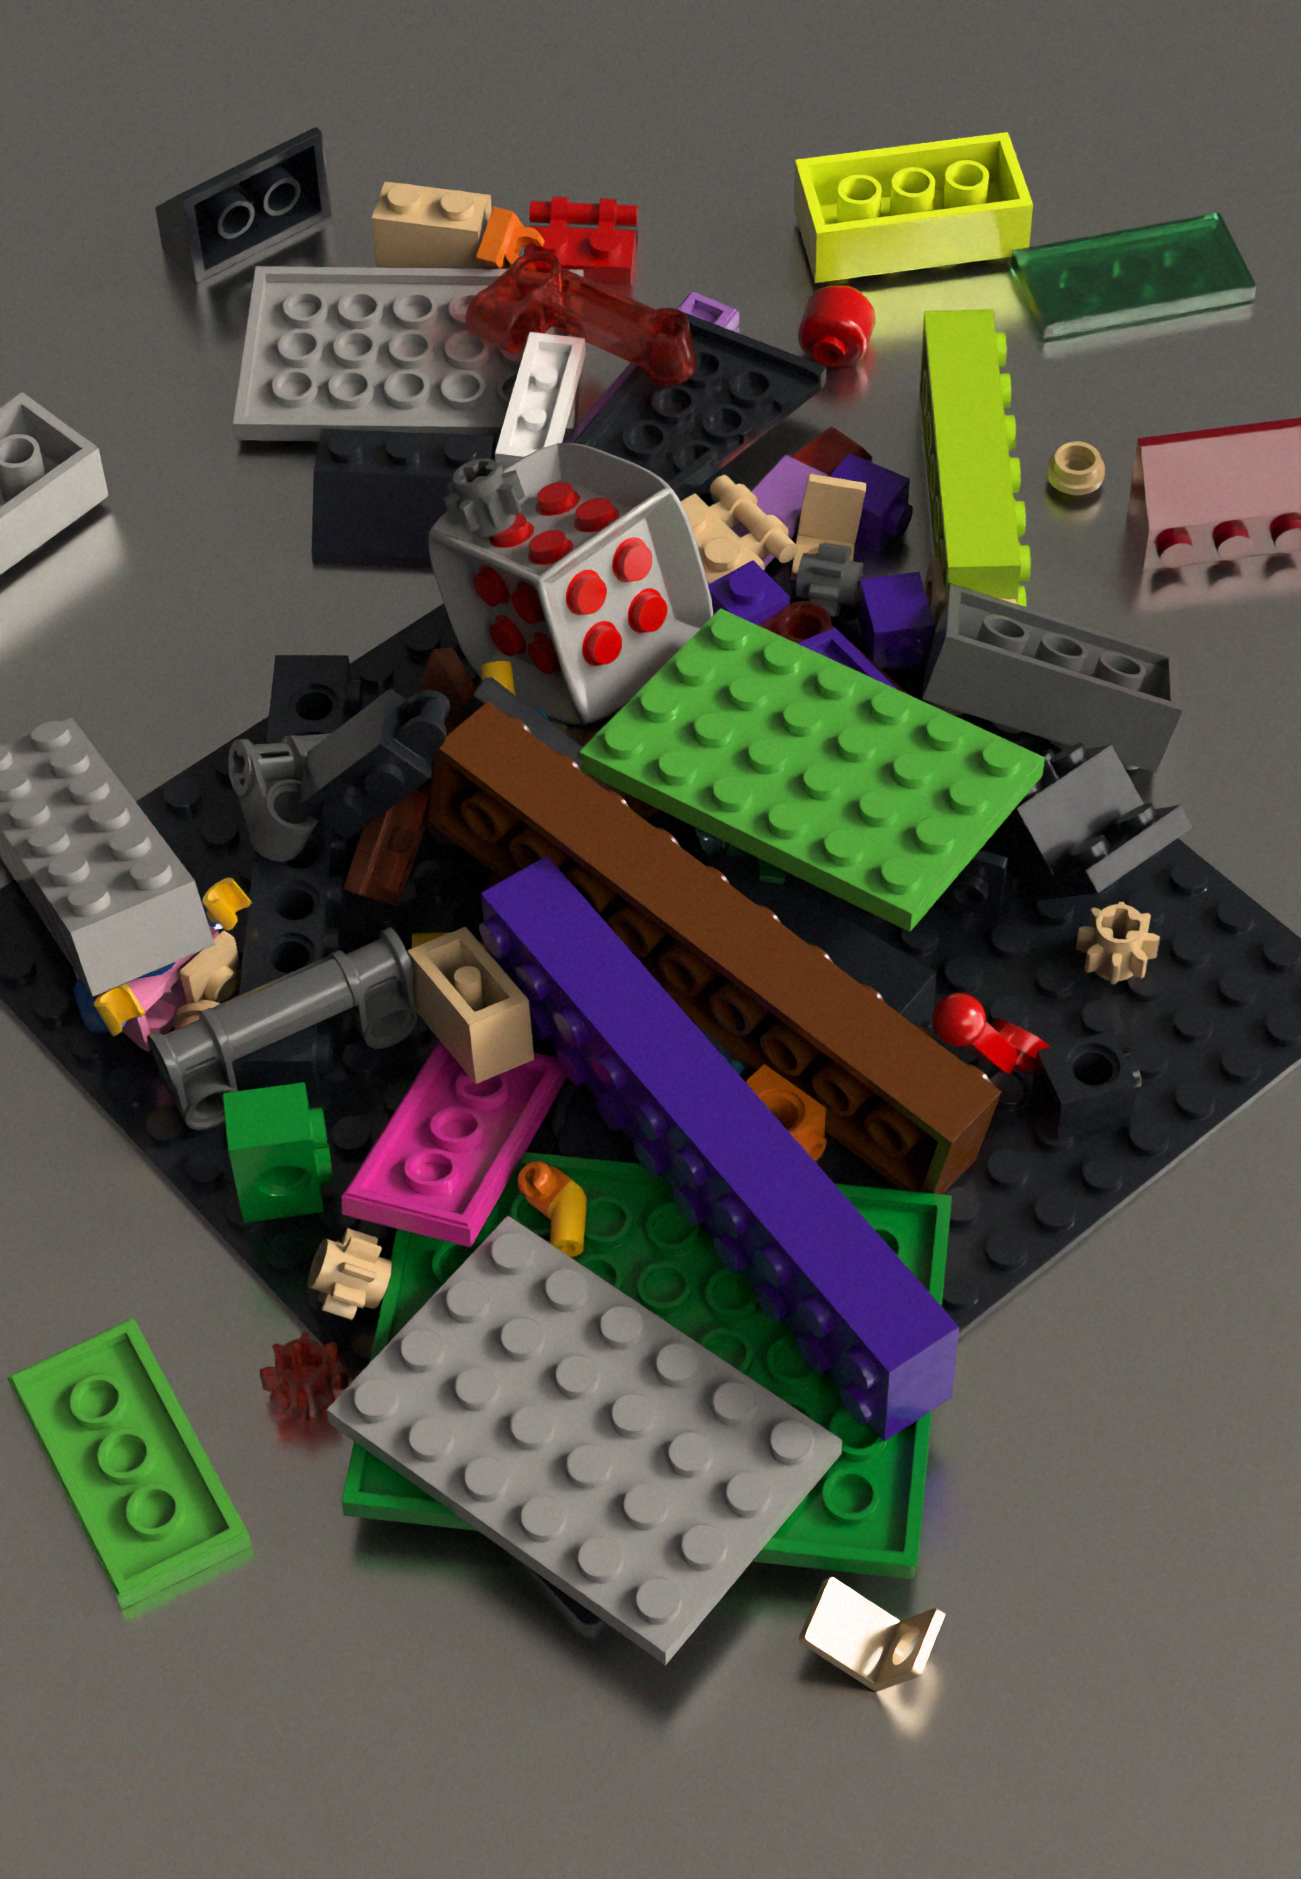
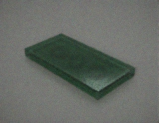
[1011,212,1256,339]

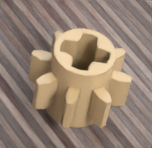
[1076,901,1160,984]
[308,1228,392,1320]

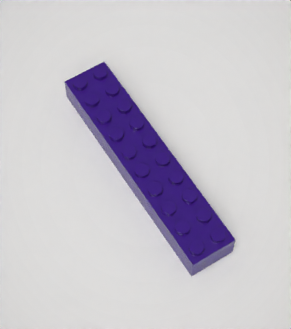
[479,856,959,1442]

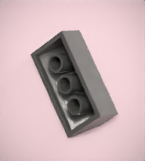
[922,583,1183,773]

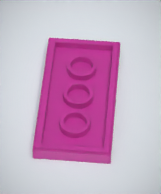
[341,1040,567,1247]

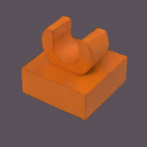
[476,206,545,269]

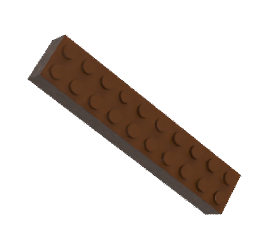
[428,701,1002,1195]

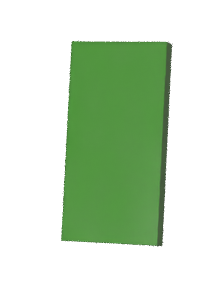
[7,1318,252,1610]

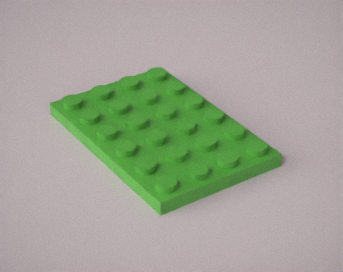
[579,608,1045,932]

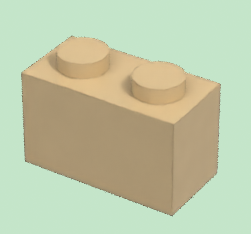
[371,181,492,269]
[407,927,534,1084]

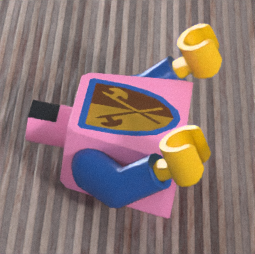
[73,878,252,1052]

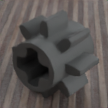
[444,458,525,537]
[795,542,864,618]

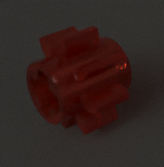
[259,1332,349,1425]

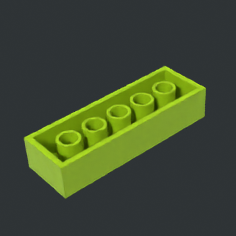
[919,309,1031,607]

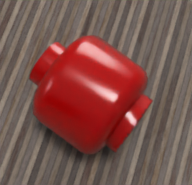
[797,285,876,367]

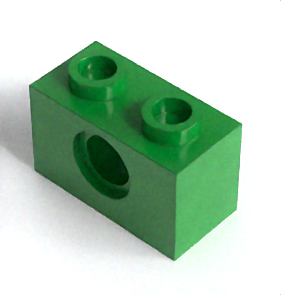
[223,1082,334,1223]

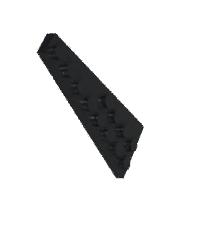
[447,311,826,624]

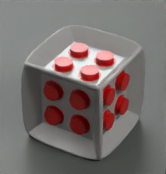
[429,443,713,726]

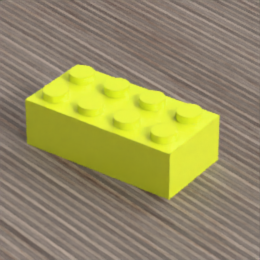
[794,132,1033,283]

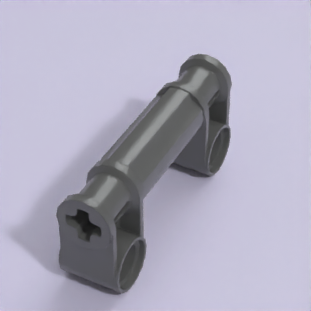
[228,723,462,862]
[147,927,418,1130]

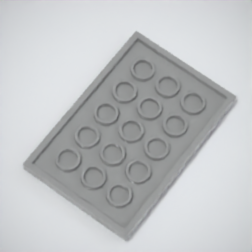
[233,266,584,443]
[327,1216,842,1665]

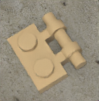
[680,475,798,584]

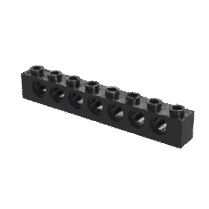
[232,655,363,1098]

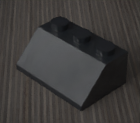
[155,127,332,283]
[311,428,495,567]

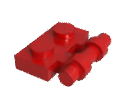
[523,196,638,284]

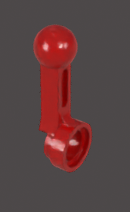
[932,993,1051,1075]

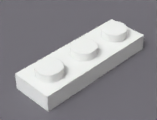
[495,332,586,470]

